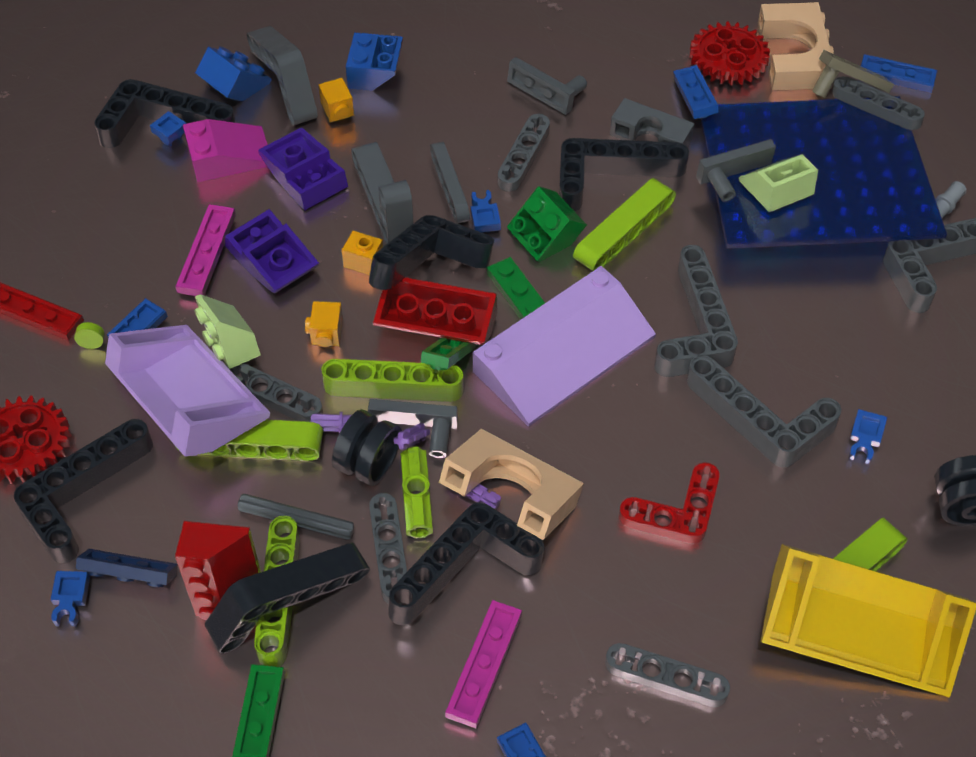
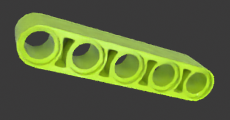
[573,178,676,271]
[321,359,464,402]
[175,419,323,461]
[254,515,300,667]
[833,517,908,571]

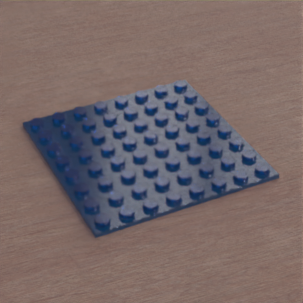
[701,96,947,248]

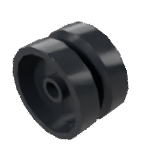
[332,409,402,487]
[934,455,976,526]

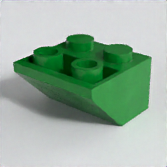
[507,186,587,262]

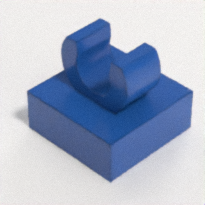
[150,111,187,147]

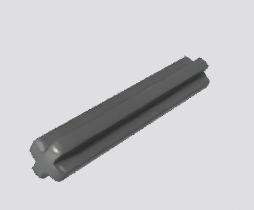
[237,494,354,540]

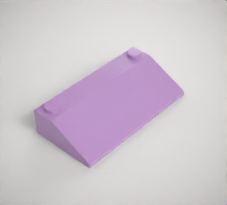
[473,266,656,427]
[105,325,270,457]

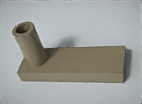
[812,50,894,98]

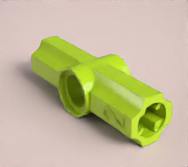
[400,447,433,539]

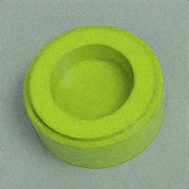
[74,322,105,349]

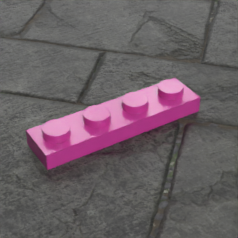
[176,204,236,296]
[445,600,522,728]

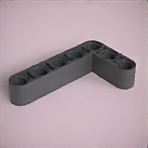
[247,26,318,126]
[351,142,414,244]
[883,218,976,313]
[654,245,738,377]
[687,355,842,468]

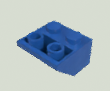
[346,32,403,91]
[195,46,272,101]

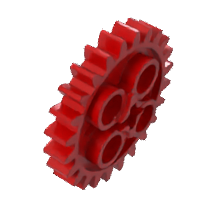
[689,21,770,86]
[0,395,72,484]

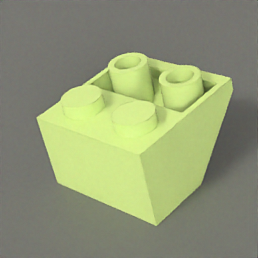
[739,154,818,212]
[194,294,261,369]

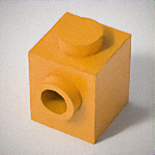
[318,78,354,123]
[342,231,383,275]
[305,301,343,347]

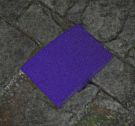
[258,127,348,210]
[225,209,319,293]

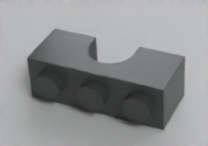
[610,98,695,147]

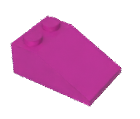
[183,119,268,183]

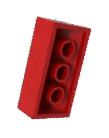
[373,278,497,345]
[175,521,261,620]

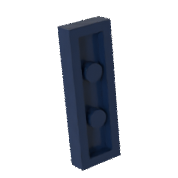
[76,549,178,587]

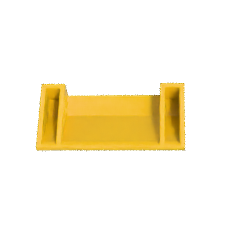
[761,544,976,698]

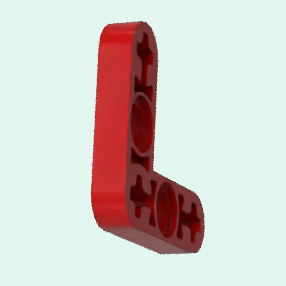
[619,462,719,544]

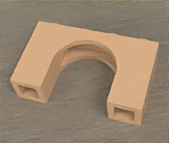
[758,2,834,90]
[439,429,584,540]

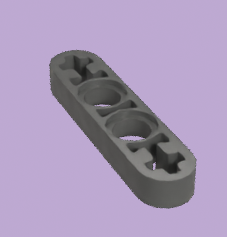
[832,76,925,130]
[498,114,550,192]
[430,142,470,224]
[226,363,323,422]
[369,493,407,605]
[605,643,730,707]

